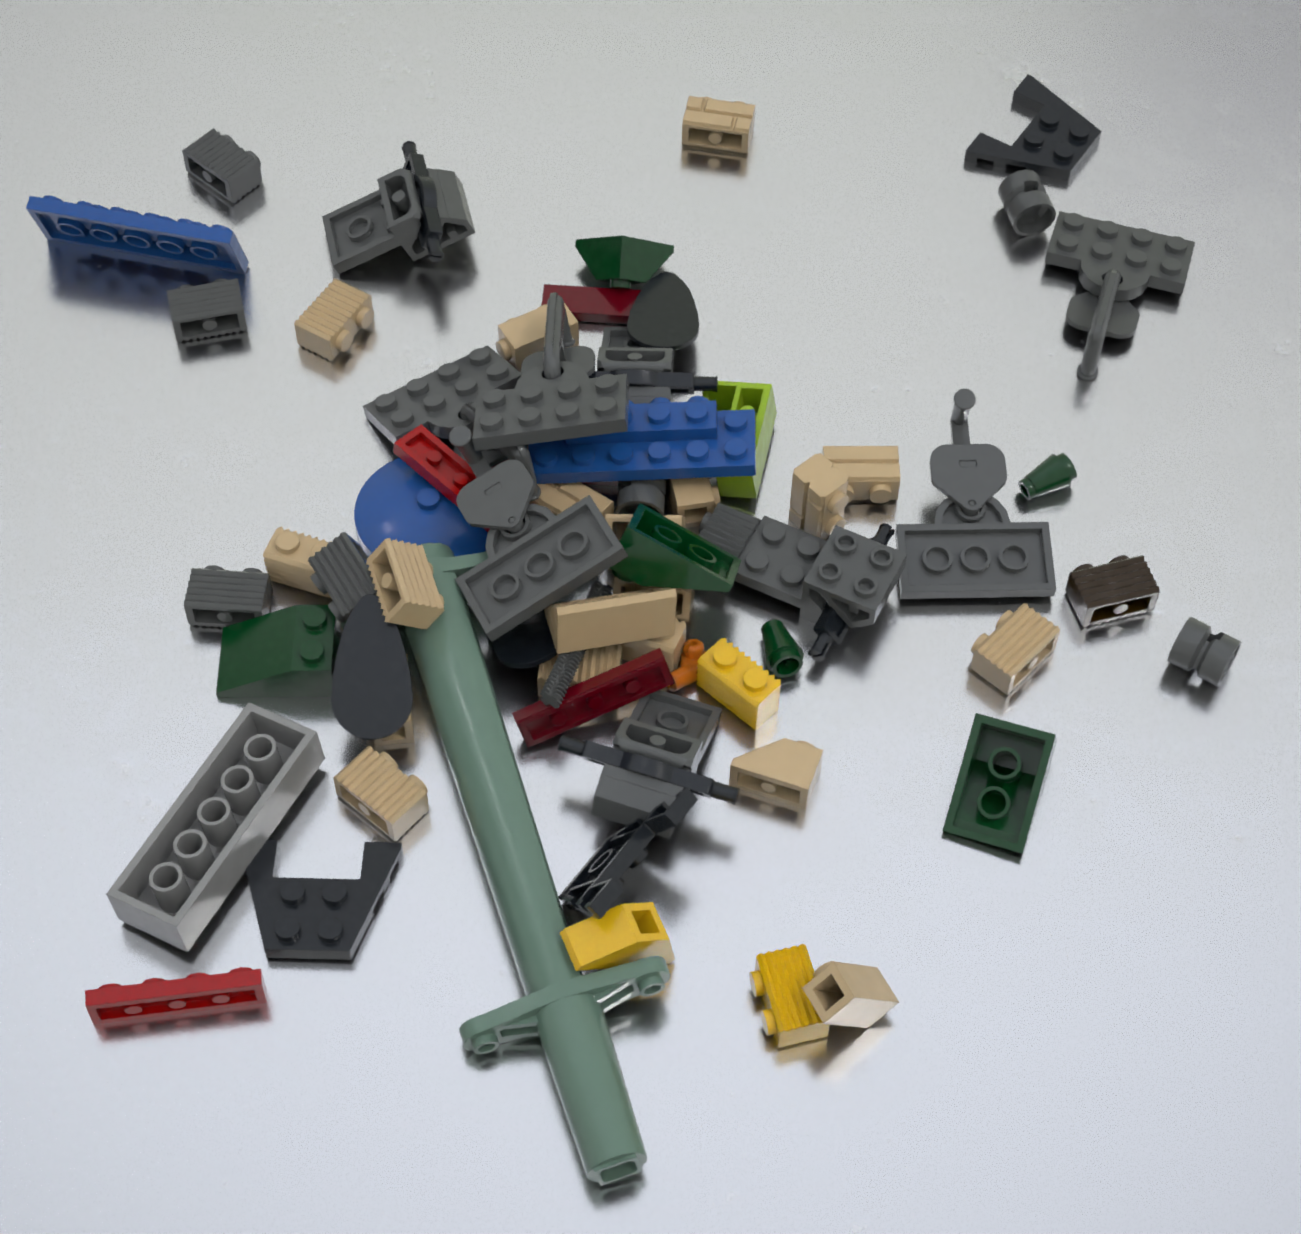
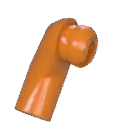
[667,639,706,692]

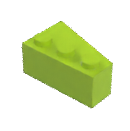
[702,381,777,499]

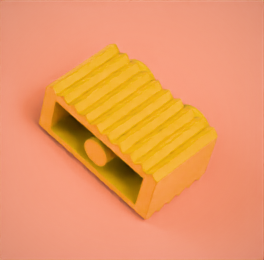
[696,638,781,730]
[749,944,830,1048]

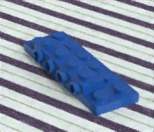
[26,195,249,274]
[528,396,756,484]

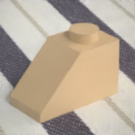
[729,738,823,810]

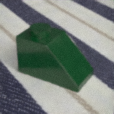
[575,235,674,289]

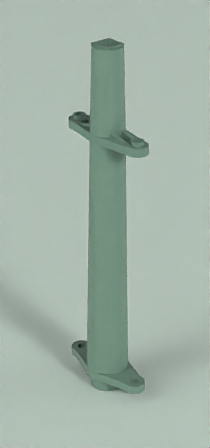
[340,543,670,1186]

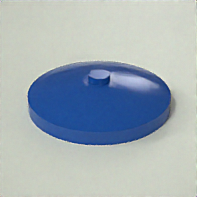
[354,458,488,557]

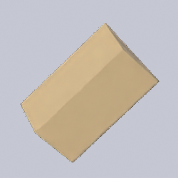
[544,587,677,654]

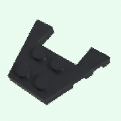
[964,74,1101,181]
[558,787,698,919]
[246,840,403,960]

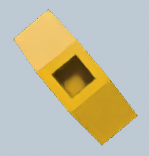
[560,902,675,971]

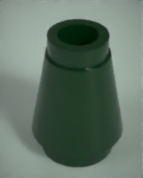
[1018,453,1077,501]
[761,619,804,678]

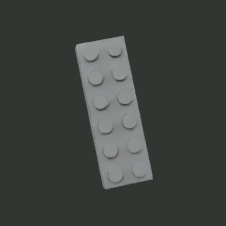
[106,702,325,952]

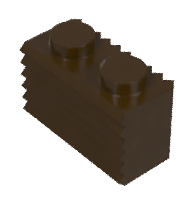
[1065,555,1160,628]

